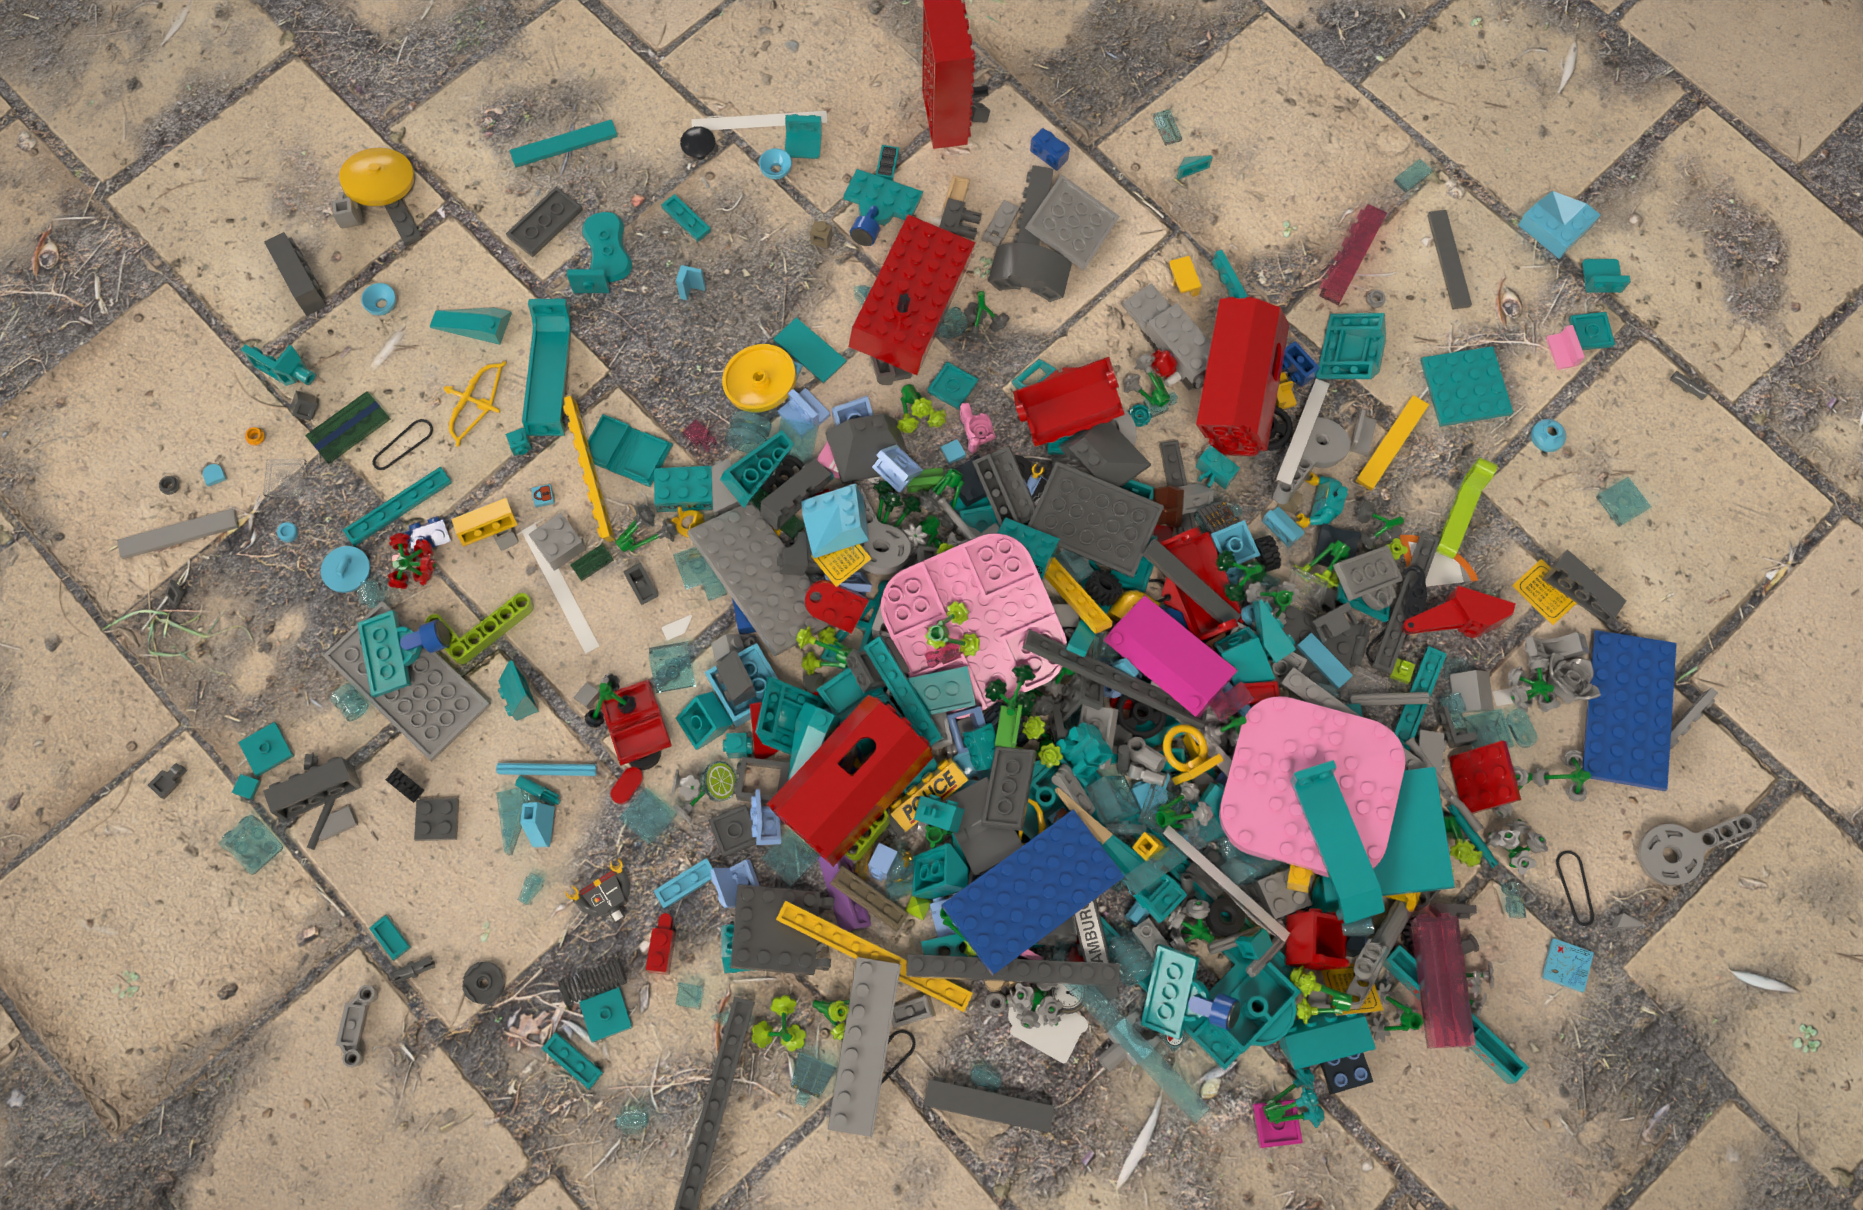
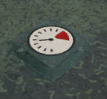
[1160,1031,1189,1052]

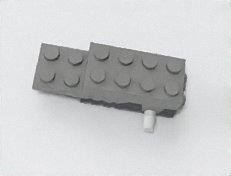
[1122,283,1211,391]

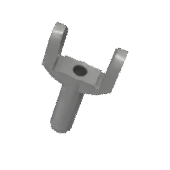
[1346,900,1413,1009]

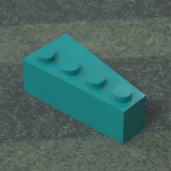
[720,430,794,509]

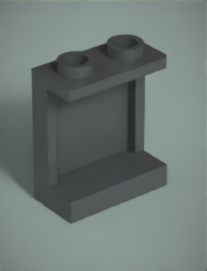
[845,638,910,693]

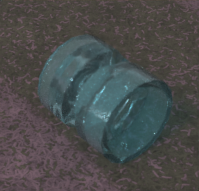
[330,683,369,721]

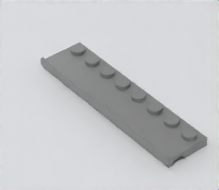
[828,957,901,1137]

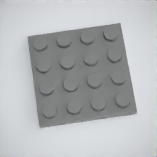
[1025,174,1120,270]

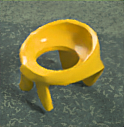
[671,506,705,538]

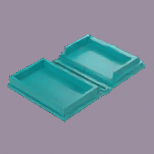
[588,414,673,487]
[816,668,903,757]

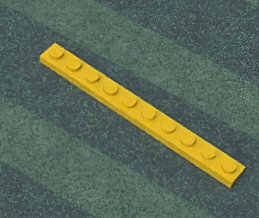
[776,901,973,1012]

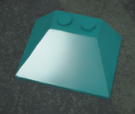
[1316,313,1386,379]
[756,676,829,755]

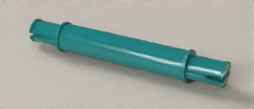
[1447,804,1499,868]

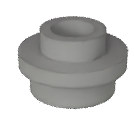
[1367,290,1386,308]
[985,992,1006,1013]

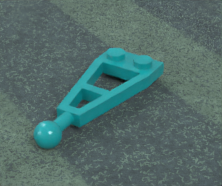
[820,580,889,670]

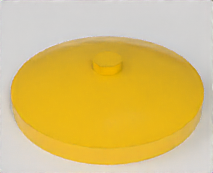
[339,148,414,206]
[722,344,797,412]

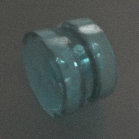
[725,411,772,453]

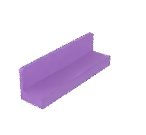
[818,855,872,932]

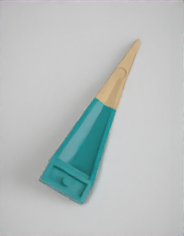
[1055,788,1187,923]

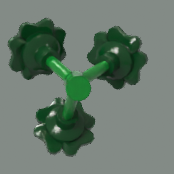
[1216,550,1267,602]
[985,664,1036,716]

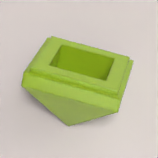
[905,896,932,920]

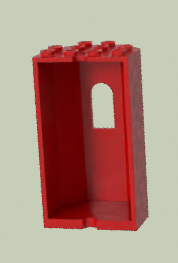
[1196,297,1290,456]
[767,695,934,867]

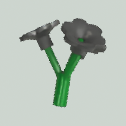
[962,291,1010,341]
[1357,501,1404,551]

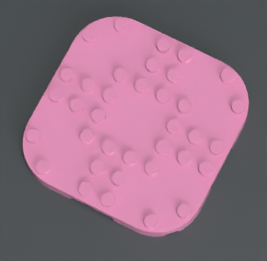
[881,533,1067,719]
[1219,697,1405,877]

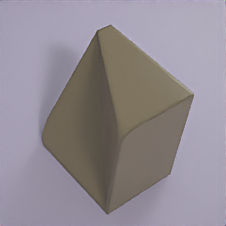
[1277,492,1303,514]

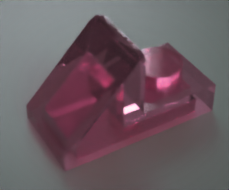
[1210,682,1254,722]

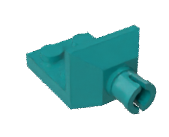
[241,344,316,386]

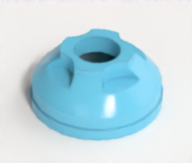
[759,148,792,179]
[361,283,396,316]
[1531,419,1566,452]

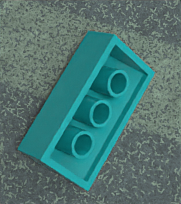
[1279,1013,1376,1070]

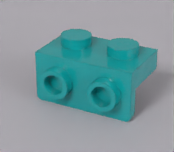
[962,723,996,770]

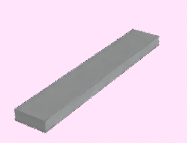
[117,508,238,559]

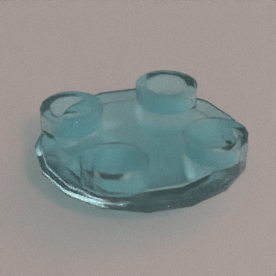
[936,307,968,339]

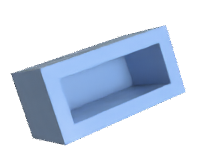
[868,843,898,881]

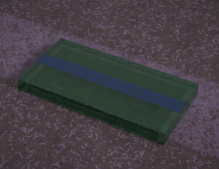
[305,391,391,464]

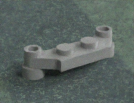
[335,985,378,1068]

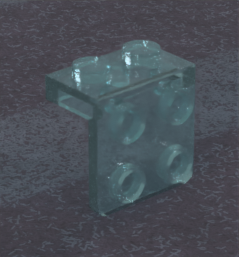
[218,814,283,875]

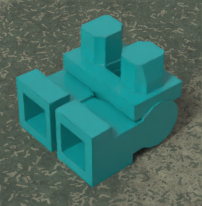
[1056,722,1114,778]

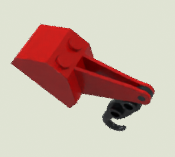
[1401,565,1516,638]

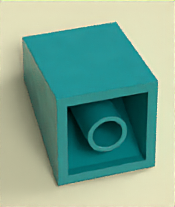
[1213,627,1275,691]

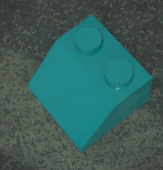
[676,691,733,750]

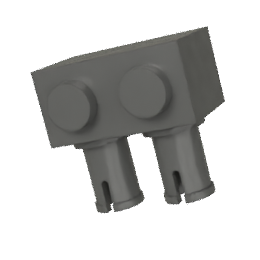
[939,198,982,240]

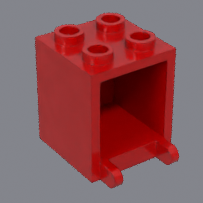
[1286,909,1350,971]

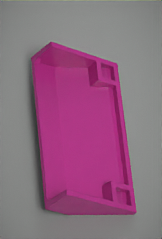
[1103,595,1238,717]

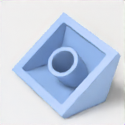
[832,396,873,426]

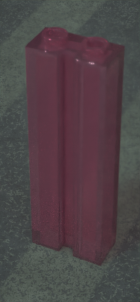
[1411,913,1476,1049]

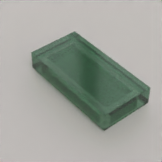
[570,544,614,582]

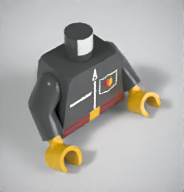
[565,857,630,923]

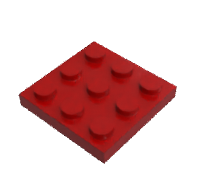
[1449,741,1521,814]

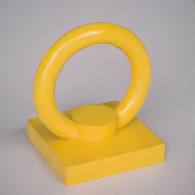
[1163,724,1224,785]

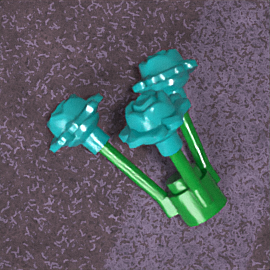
[1263,1068,1325,1128]

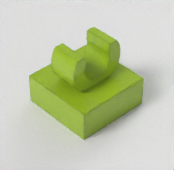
[1389,658,1415,684]

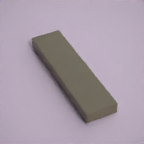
[830,866,909,932]

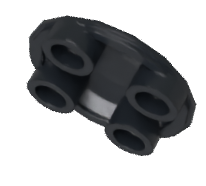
[680,126,716,160]

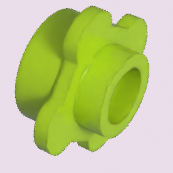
[1385,538,1408,560]

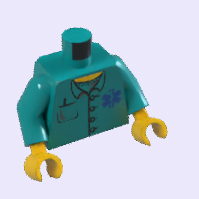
[1296,472,1348,528]

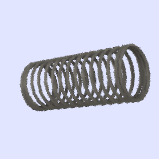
[558,959,627,1006]

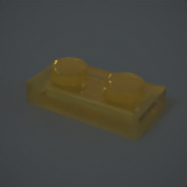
[855,835,874,880]

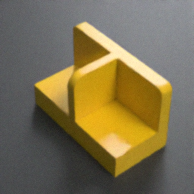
[1169,256,1202,297]
[1275,372,1297,409]

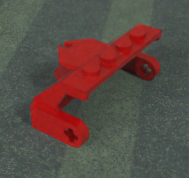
[1013,357,1125,447]
[1160,527,1244,642]

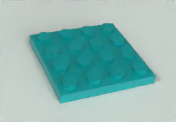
[1420,346,1513,427]

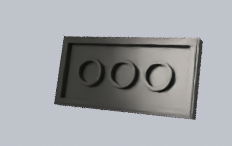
[506,186,583,258]
[981,746,1037,831]

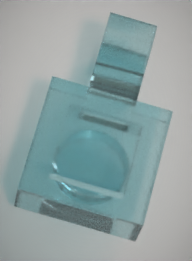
[1143,392,1178,418]
[1440,693,1467,729]
[1501,882,1527,919]

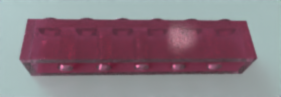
[1319,204,1387,306]

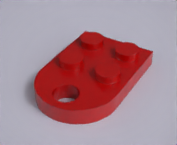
[805,580,869,634]

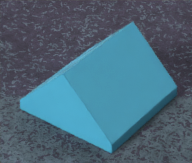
[1210,520,1260,564]

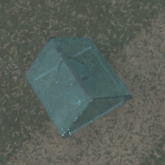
[673,547,718,590]

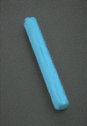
[496,763,597,776]

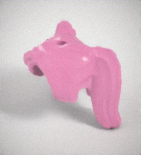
[960,403,996,454]

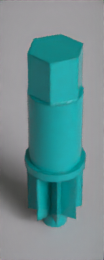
[515,776,561,806]

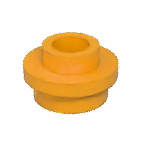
[245,427,265,446]

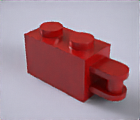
[645,913,676,975]

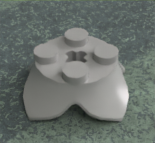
[1546,653,1601,704]

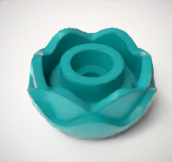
[1128,404,1152,427]

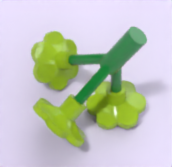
[752,995,806,1052]

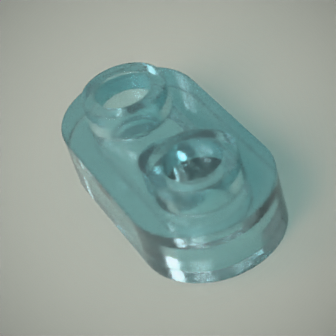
[1506,709,1538,748]

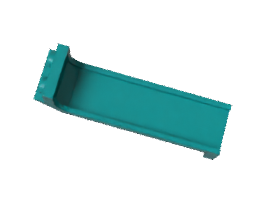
[522,298,571,436]
[1290,760,1385,925]

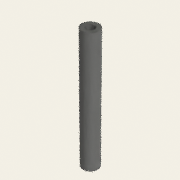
[307,795,336,850]

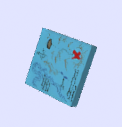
[1542,938,1594,993]

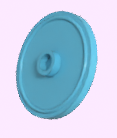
[321,546,371,593]

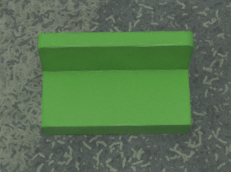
[907,468,945,493]
[995,704,1022,748]

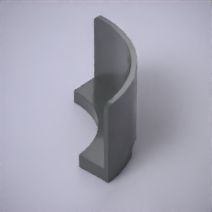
[988,243,1072,302]

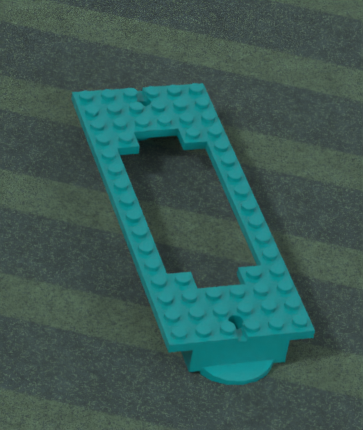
[1015,758,1301,1070]

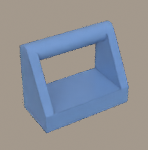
[946,706,986,754]

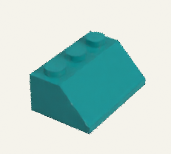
[912,843,969,900]

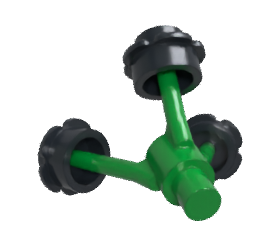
[585,673,636,728]

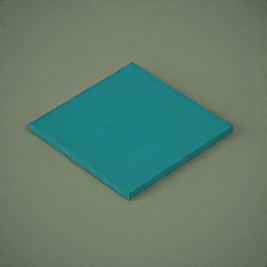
[1322,767,1455,902]

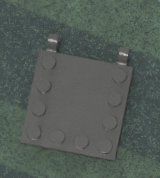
[730,884,835,975]

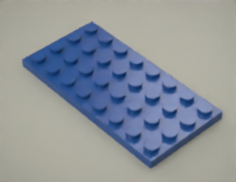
[1582,630,1677,792]
[941,809,1125,976]

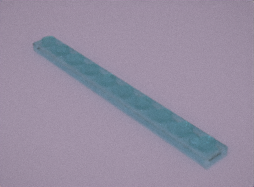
[1049,950,1210,1124]

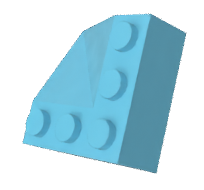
[1518,191,1601,259]
[801,484,869,558]
[705,643,779,728]

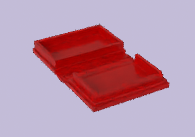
[598,679,672,766]

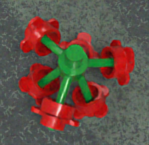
[388,533,436,589]

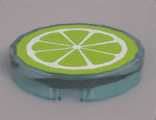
[700,761,737,802]

